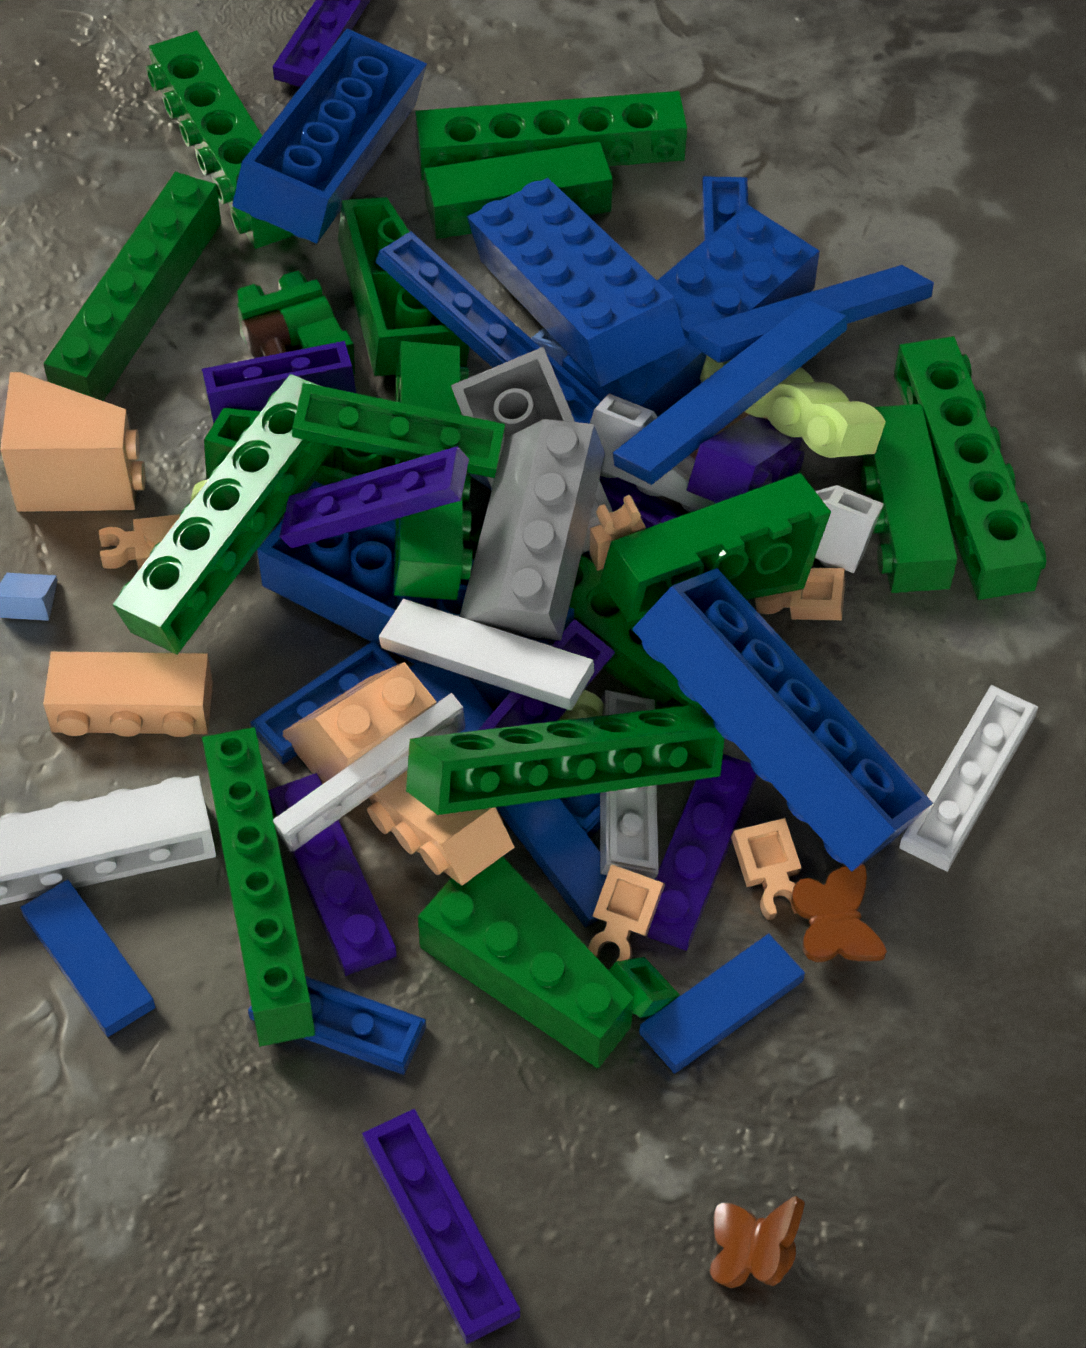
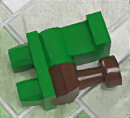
[237,270,355,375]

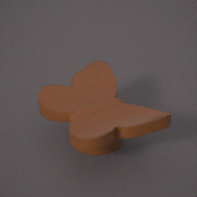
[791,864,887,963]
[710,1196,805,1289]

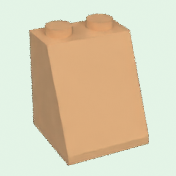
[0,372,146,512]
[283,662,437,784]

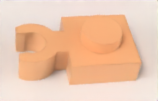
[590,495,646,571]
[99,514,180,570]
[755,568,845,621]
[731,818,801,921]
[588,864,665,961]

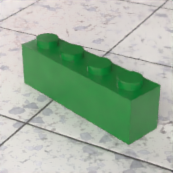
[424,142,613,239]
[856,404,957,593]

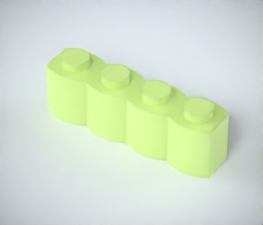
[700,356,886,458]

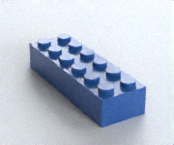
[232,29,427,244]
[467,178,686,387]
[562,205,820,417]
[257,481,574,707]
[632,568,933,872]

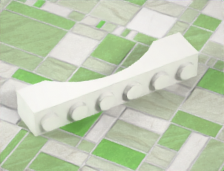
[590,394,884,573]

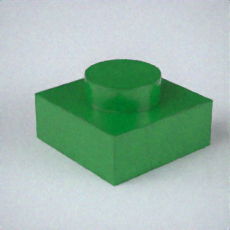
[609,957,681,1018]

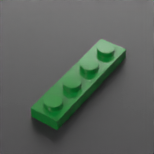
[292,383,505,478]

